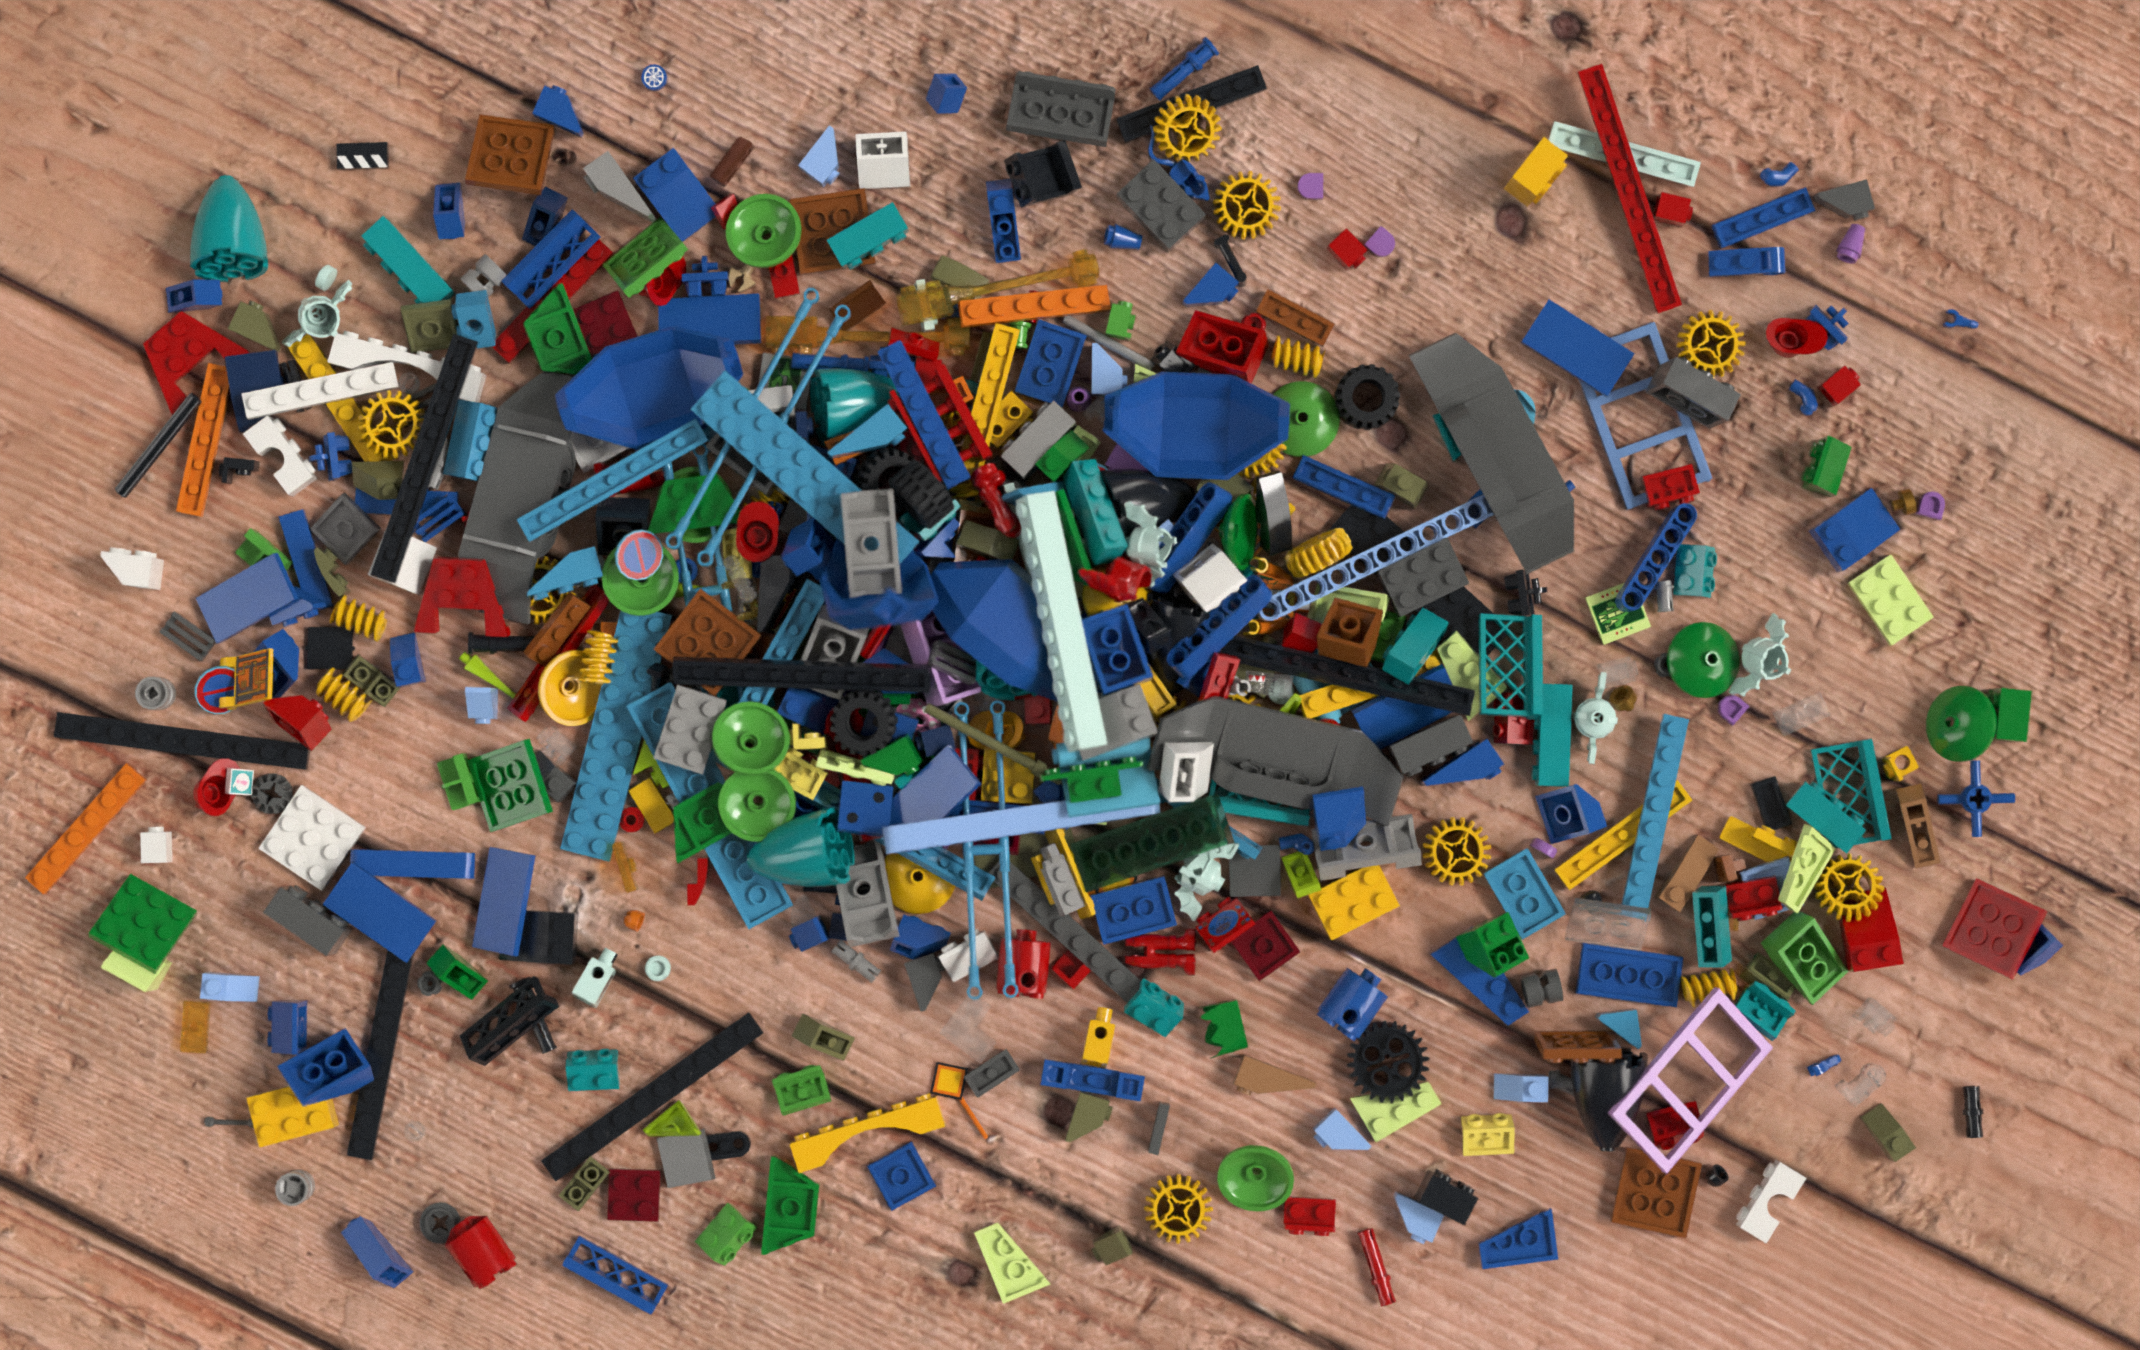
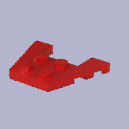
[143,311,250,415]
[414,557,511,637]

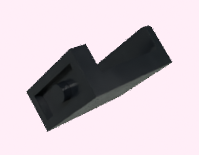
[1004,140,1082,208]

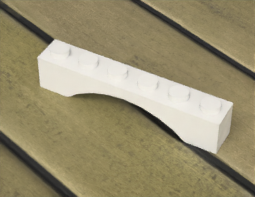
[328,331,486,403]

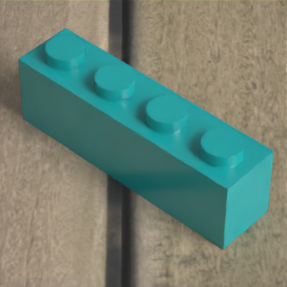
[361,215,456,304]
[1062,459,1128,565]
[1531,684,1573,787]

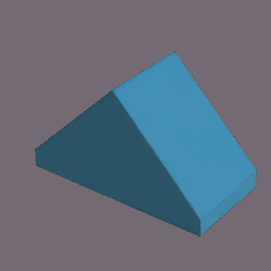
[1595,1008,1642,1050]

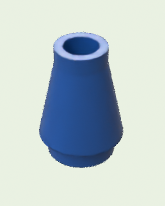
[1104,224,1143,250]

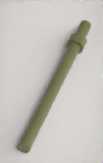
[924,703,1062,785]

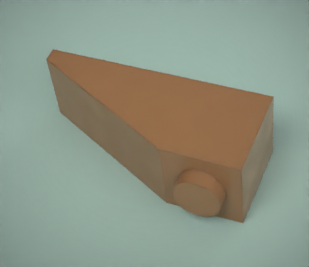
[1896,784,1941,868]
[1654,834,1719,912]
[1233,1054,1316,1096]

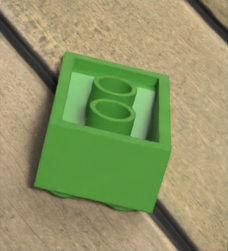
[1761,911,1849,1005]

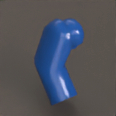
[1760,162,1799,187]
[1788,379,1818,416]

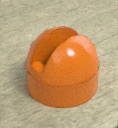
[623,910,645,932]

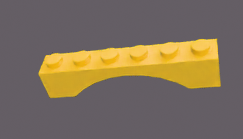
[790,1093,946,1173]

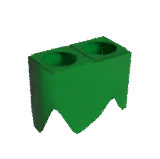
[1198,999,1248,1059]

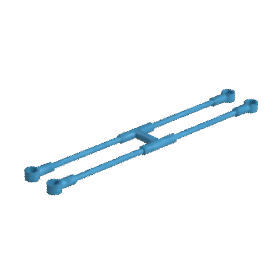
[666,288,851,567]
[662,444,744,700]
[954,700,1018,1000]

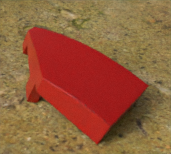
[687,858,710,906]

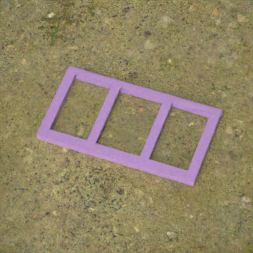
[1608,987,1773,1174]

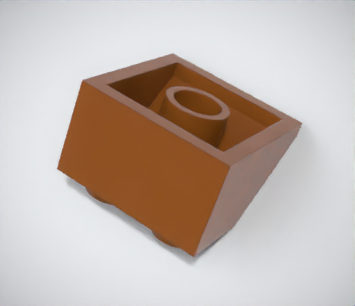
[1317,597,1383,668]

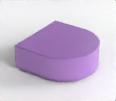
[1297,173,1323,200]
[1364,226,1395,257]
[1915,492,1945,520]
[1718,695,1750,726]
[1530,838,1557,859]

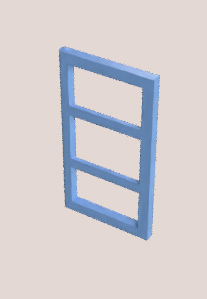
[1578,322,1713,510]

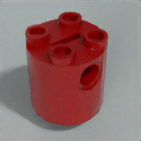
[996,929,1051,999]
[445,1216,517,1289]

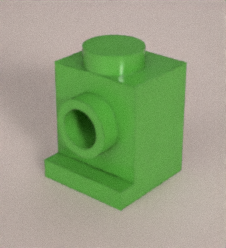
[1106,301,1136,341]

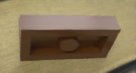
[829,280,886,333]

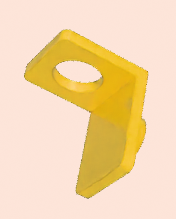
[1882,746,1919,781]

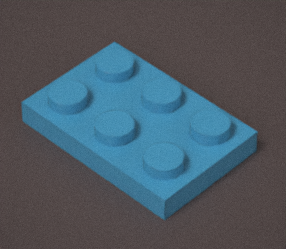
[1483,848,1566,940]

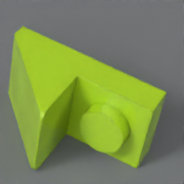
[633,741,670,788]
[1281,851,1321,898]

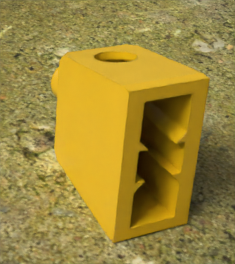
[1081,1007,1115,1068]

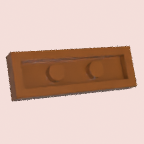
[1256,289,1335,347]
[523,592,591,667]

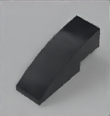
[1256,470,1292,556]

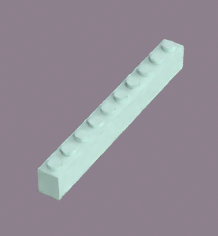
[1016,491,1107,753]

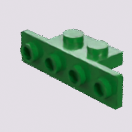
[1039,756,1143,803]

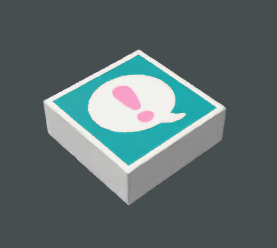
[225,768,254,795]

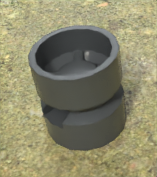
[1521,969,1563,1008]

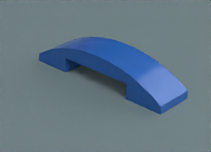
[1040,1059,1145,1102]

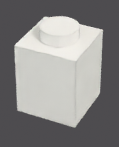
[140,827,172,863]

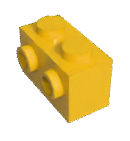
[990,391,1033,450]

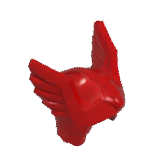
[1078,551,1152,603]

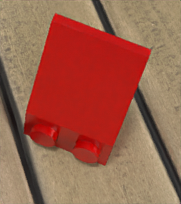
[1176,310,1269,384]
[1835,888,1904,972]

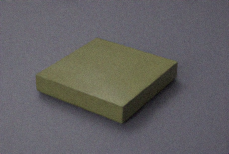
[401,299,458,353]

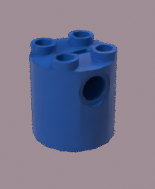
[1316,968,1388,1041]

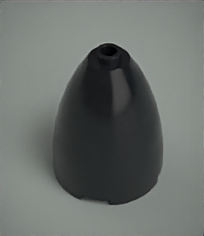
[1100,469,1195,539]
[1145,591,1213,696]
[1570,1047,1648,1152]

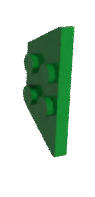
[523,283,592,374]
[648,474,741,534]
[1055,489,1092,586]
[673,782,732,863]
[761,1156,820,1255]

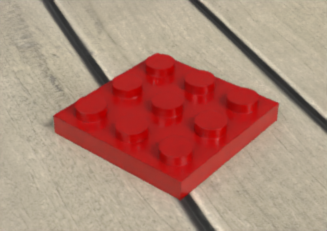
[1942,878,2047,980]

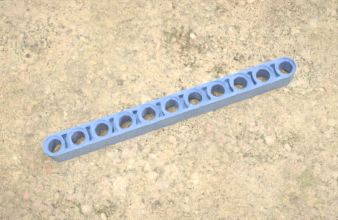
[1257,494,1494,622]
[882,801,1161,854]

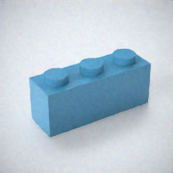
[443,400,498,482]

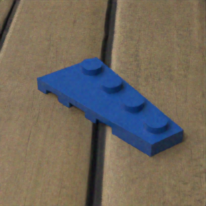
[1430,926,1529,1026]

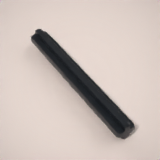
[115,393,202,498]

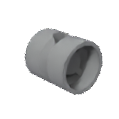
[460,254,507,297]
[135,677,176,710]
[275,1169,315,1206]

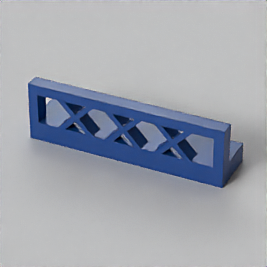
[501,209,601,309]
[562,1236,668,1315]

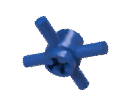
[1937,761,2015,837]

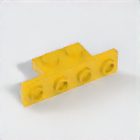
[1719,816,1798,863]
[1031,828,1096,919]

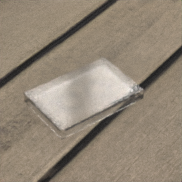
[1565,898,1651,951]

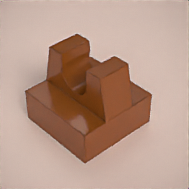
[1713,854,1746,882]

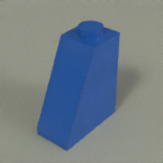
[341,1216,413,1288]

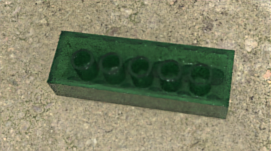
[1070,794,1235,892]

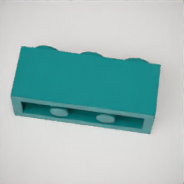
[827,202,909,270]
[1382,608,1449,685]
[1786,781,1866,854]
[1692,886,1732,968]

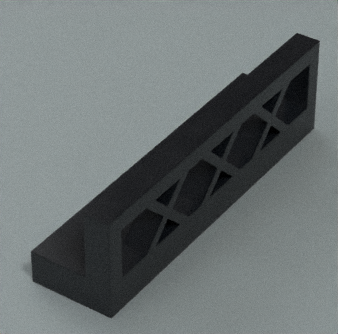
[460,976,559,1066]

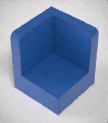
[926,73,967,114]

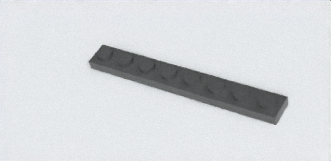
[988,861,1141,1003]

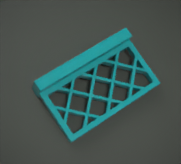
[1479,613,1543,720]
[1811,738,1892,848]
[1205,778,1310,826]

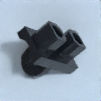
[1504,570,1548,616]

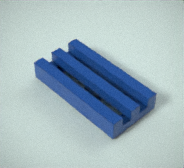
[415,493,465,542]

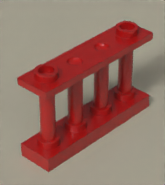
[887,364,992,483]

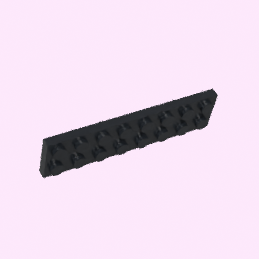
[1327,505,1511,656]

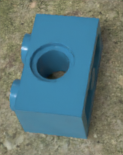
[452,290,496,348]

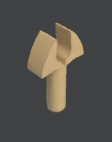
[729,264,756,293]

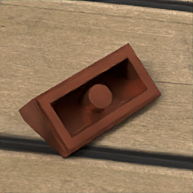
[710,137,754,187]

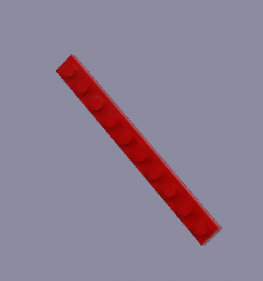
[1577,63,1682,313]

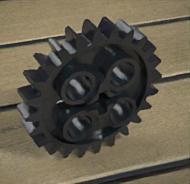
[1346,1021,1430,1104]

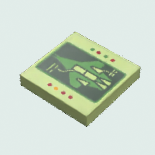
[1585,583,1651,645]

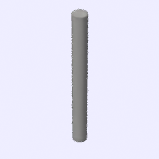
[1062,316,1155,371]

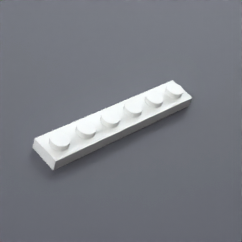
[242,362,399,420]

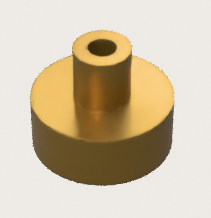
[1891,488,1916,515]
[1609,685,1637,712]

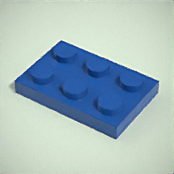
[1014,320,1087,408]
[1090,875,1177,945]

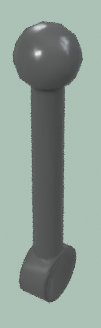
[204,1117,254,1128]

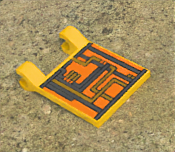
[219,648,273,710]

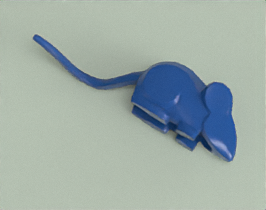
[1148,125,1210,201]

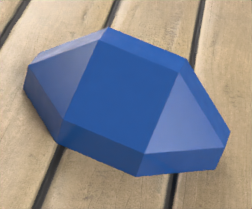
[555,326,743,450]
[1103,372,1290,480]
[819,538,939,630]
[930,559,1058,702]

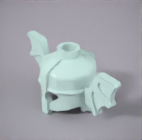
[282,280,353,347]
[1125,501,1177,588]
[1728,613,1791,697]
[1571,672,1618,764]
[1174,838,1239,921]

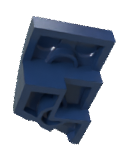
[225,350,285,433]

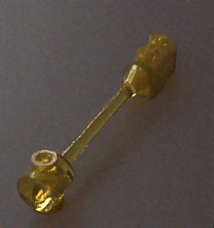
[896,249,1099,326]
[766,316,970,356]

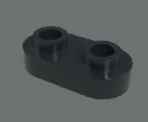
[706,1131,751,1161]

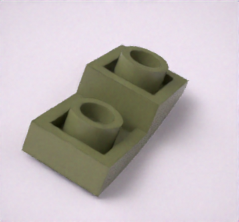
[930,255,989,300]
[314,547,351,597]
[342,654,400,707]
[559,1156,610,1212]

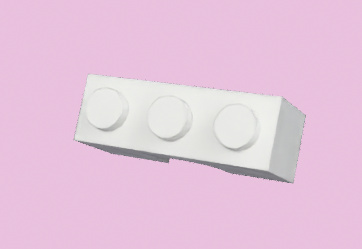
[243,416,317,497]
[1736,1160,1806,1244]

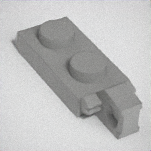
[1040,843,1085,916]

